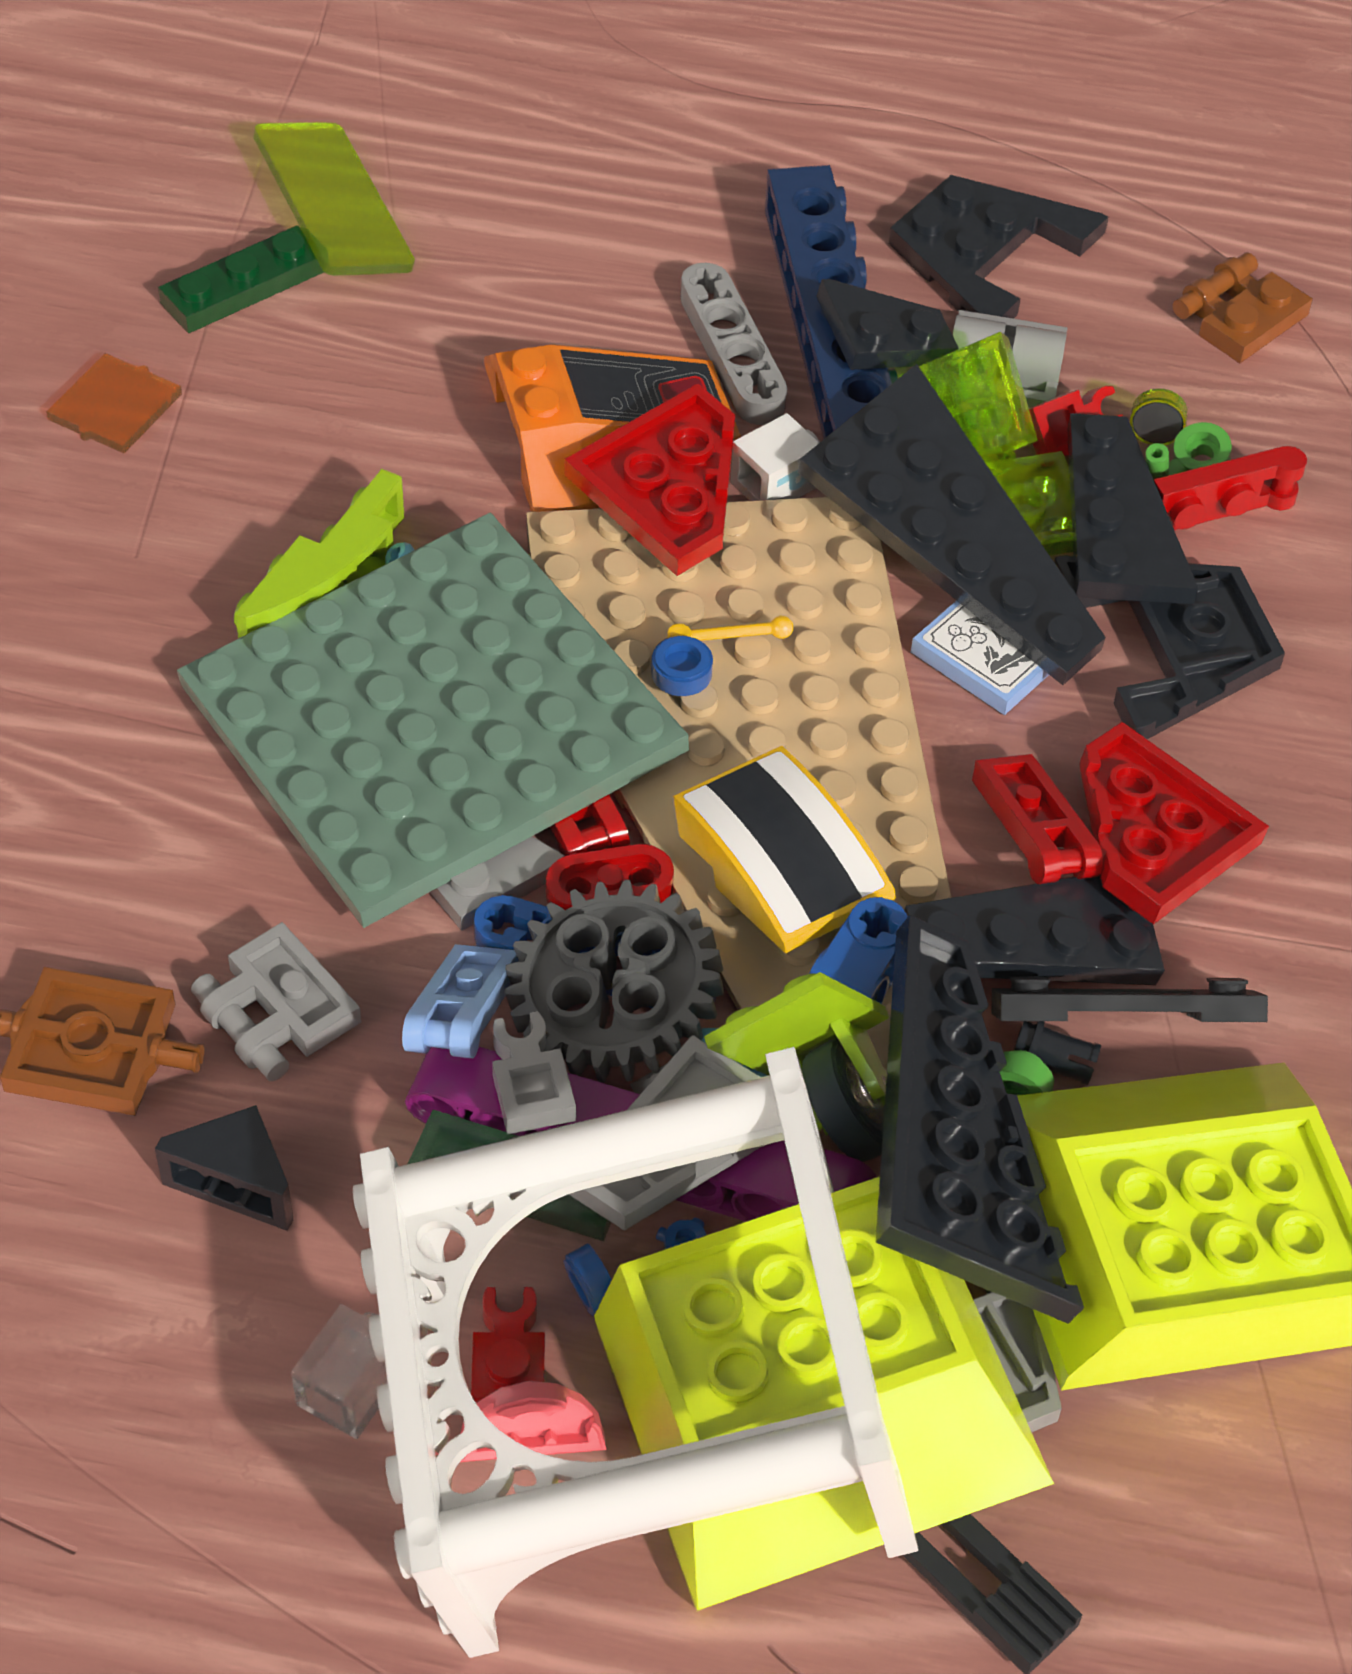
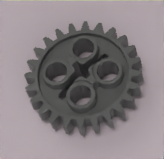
[505,880,724,1083]

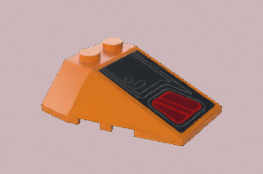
[484,344,741,512]

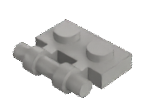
[191,922,361,1081]

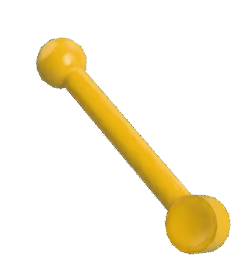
[667,615,794,641]

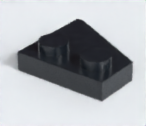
[816,279,959,370]

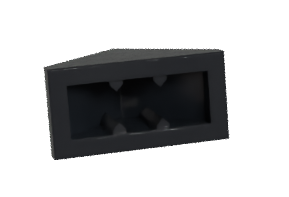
[155,1105,294,1231]

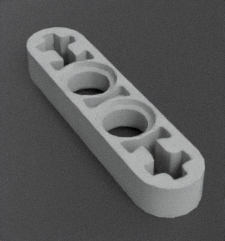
[680,263,787,425]

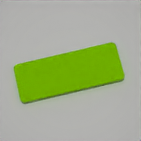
[253,123,415,276]

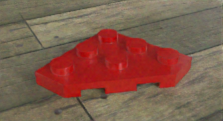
[564,383,735,576]
[1079,722,1269,925]

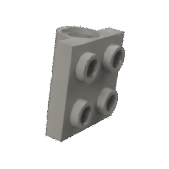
[941,310,1068,414]

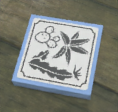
[911,601,1049,715]

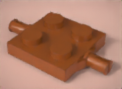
[0,967,204,1116]

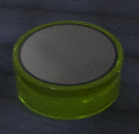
[1130,388,1188,445]

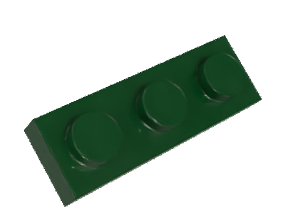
[158,225,328,334]

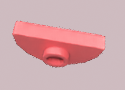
[460,1381,607,1462]

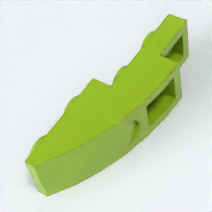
[234,469,404,639]

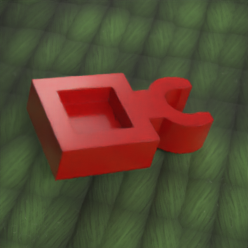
[1022,386,1124,464]
[471,1287,545,1404]

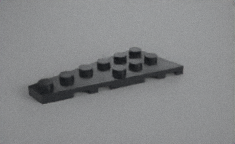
[798,364,1106,685]
[875,915,1084,1324]

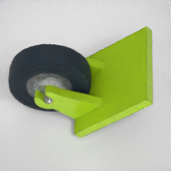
[704,972,889,1162]

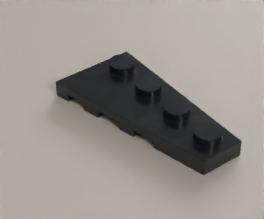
[1067,413,1198,604]
[904,875,1165,985]

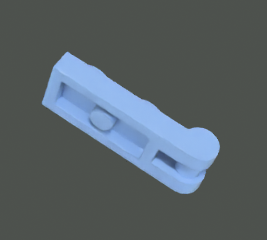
[402,944,519,1059]

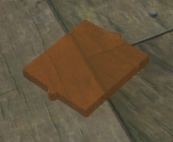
[46,353,182,454]

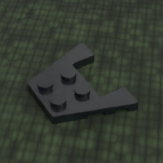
[889,175,1109,319]
[1054,555,1285,739]

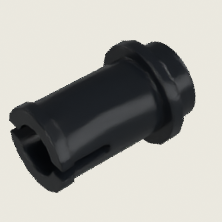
[1013,1021,1101,1086]

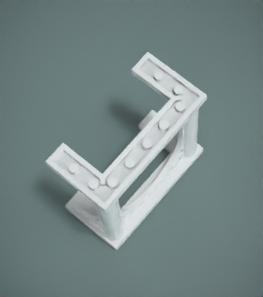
[353,1047,919,1658]

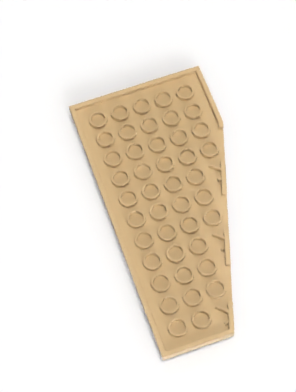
[526,497,951,1071]

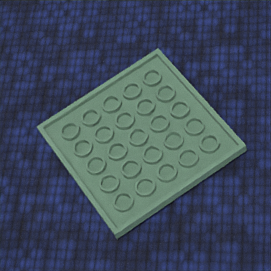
[177,512,689,928]

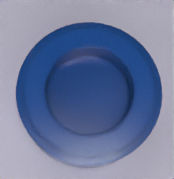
[651,636,713,696]
[563,1243,612,1317]

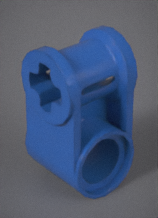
[809,897,908,1004]

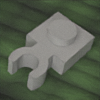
[492,1011,576,1134]

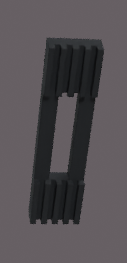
[991,976,1268,1022]
[903,1514,1083,1674]

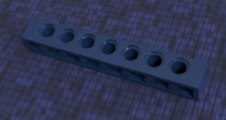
[765,165,898,439]

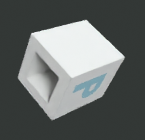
[730,413,820,501]

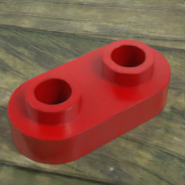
[546,844,674,910]

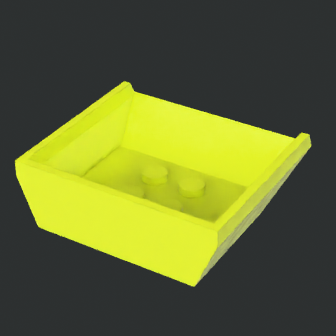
[1017,1062,1352,1390]
[594,1177,1054,1611]

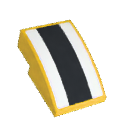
[673,746,896,954]

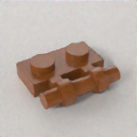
[1172,252,1313,363]

